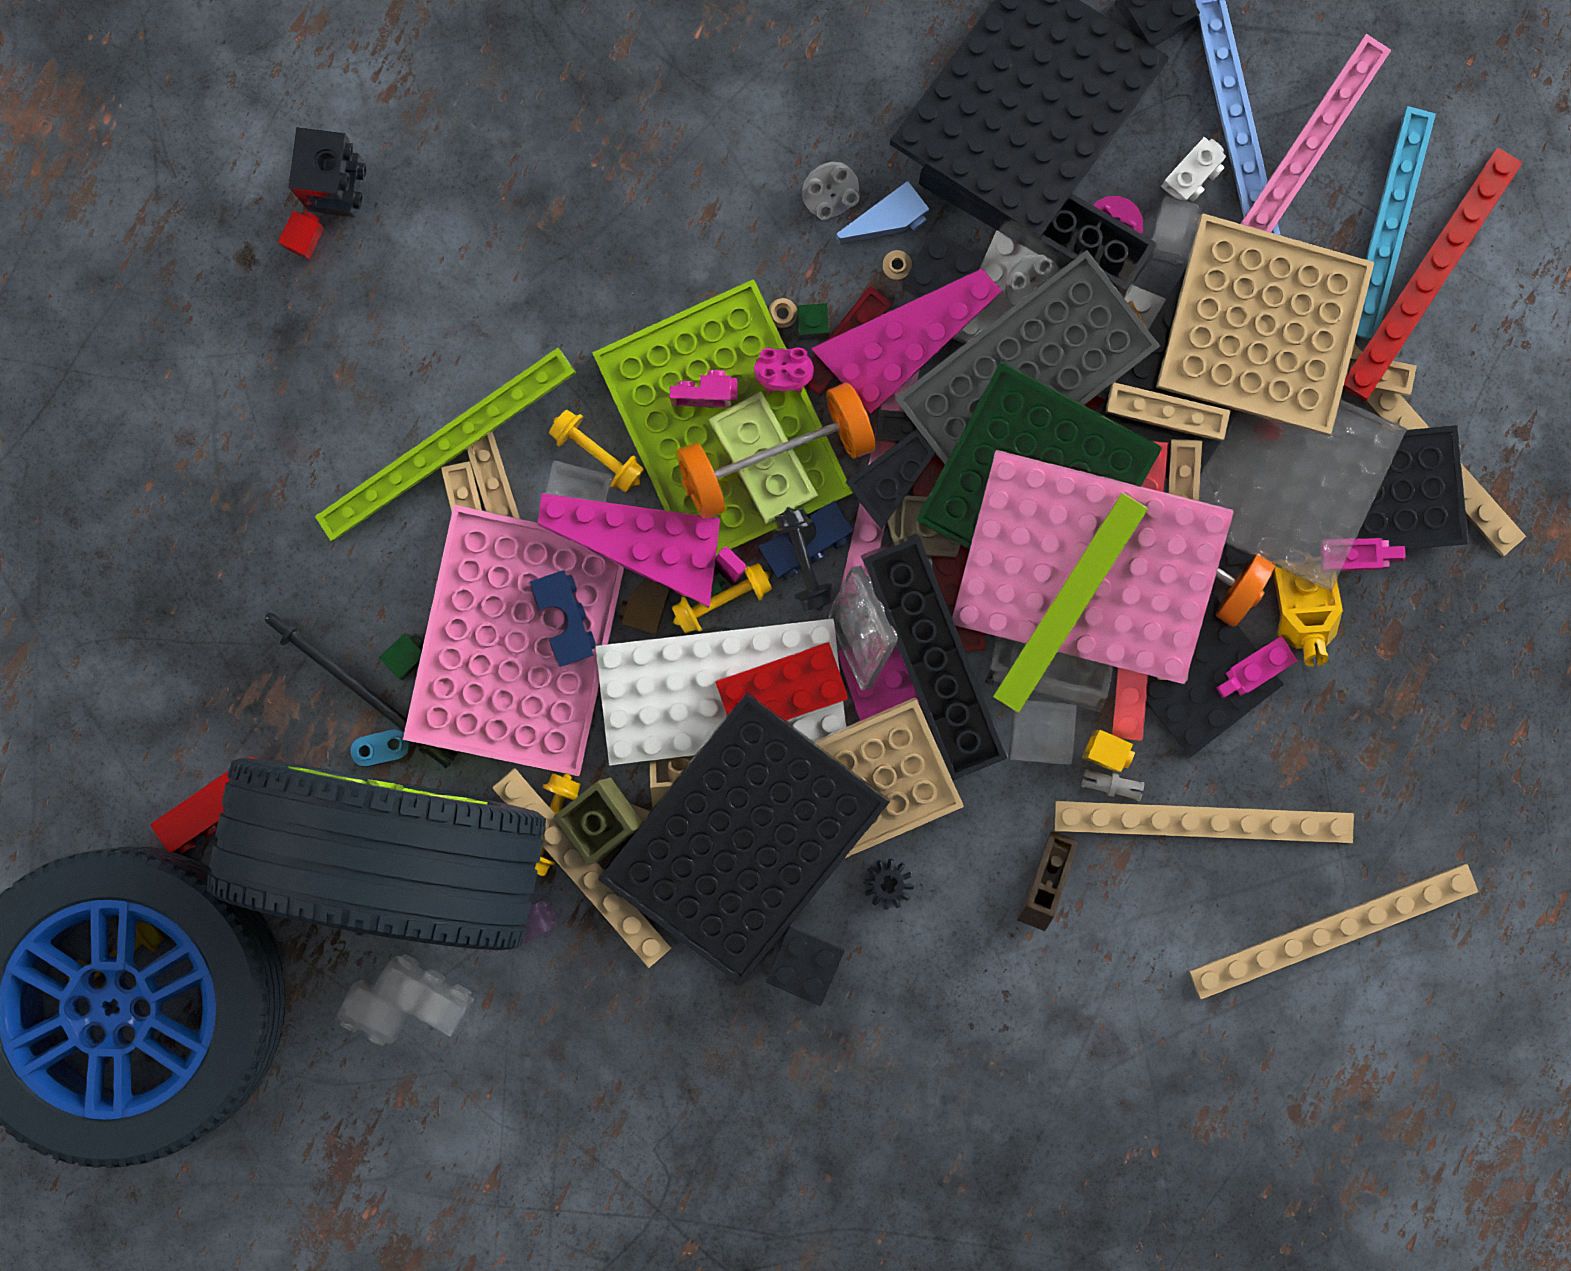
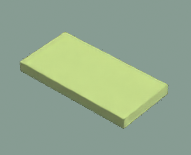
[709,391,818,524]

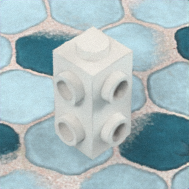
[1161,137,1226,206]

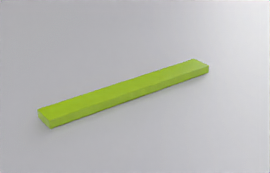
[993,492,1148,713]

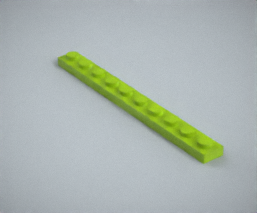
[315,348,576,541]

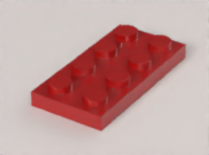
[715,642,849,720]

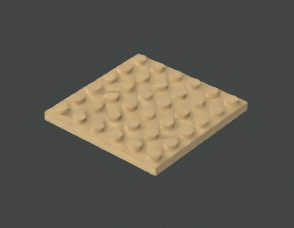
[1156,214,1374,436]

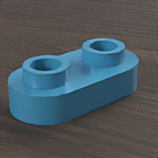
[350,729,411,766]

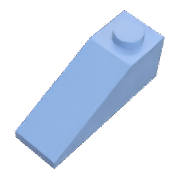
[836,181,929,244]

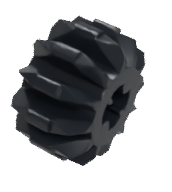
[863,858,914,910]

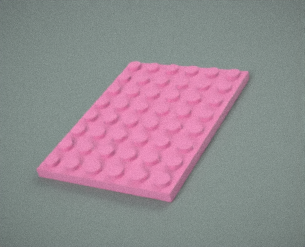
[952,450,1234,684]
[403,505,624,776]

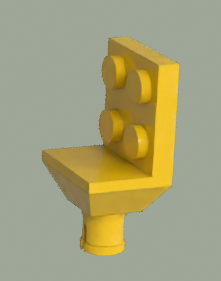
[1272,557,1343,667]

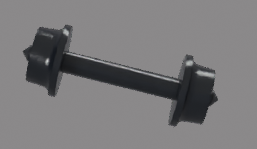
[774,506,833,611]

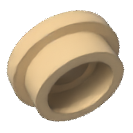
[883,250,912,280]
[768,298,797,328]

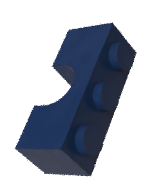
[758,500,853,581]
[529,570,596,667]

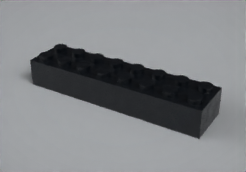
[919,167,1157,299]
[861,533,1007,781]

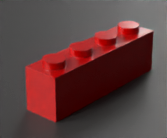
[150,756,256,855]

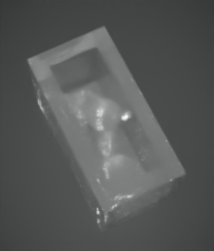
[1150,196,1200,267]

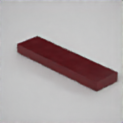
[805,286,893,397]

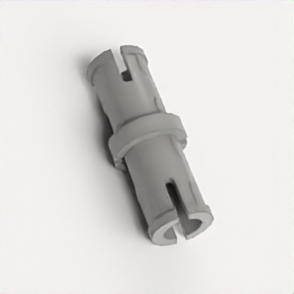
[1082,769,1144,801]

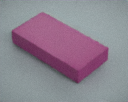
[714,546,747,586]

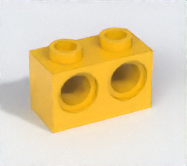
[1082,730,1135,772]

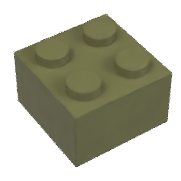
[553,778,642,865]

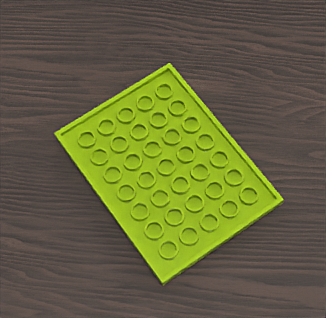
[592,279,853,556]

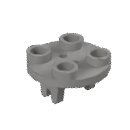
[802,162,860,220]
[1005,254,1060,306]

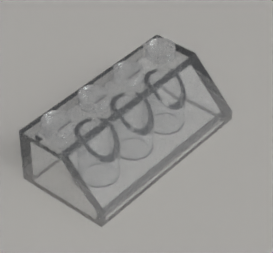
[985,636,1114,712]

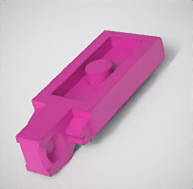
[1320,538,1406,572]
[1216,636,1298,698]

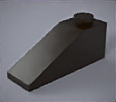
[618,578,671,636]
[1017,831,1079,931]

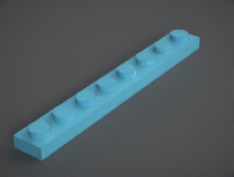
[1356,106,1436,341]

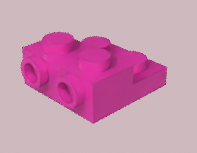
[670,370,738,408]

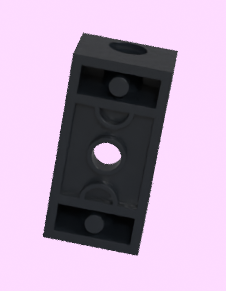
[288,127,366,217]

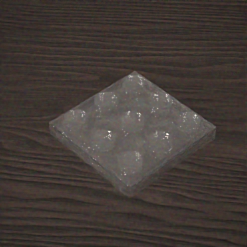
[827,566,898,690]

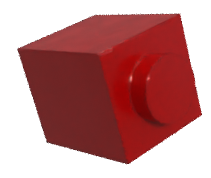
[278,210,324,260]

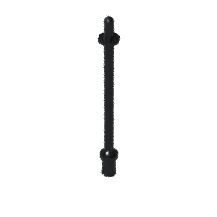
[264,613,458,769]

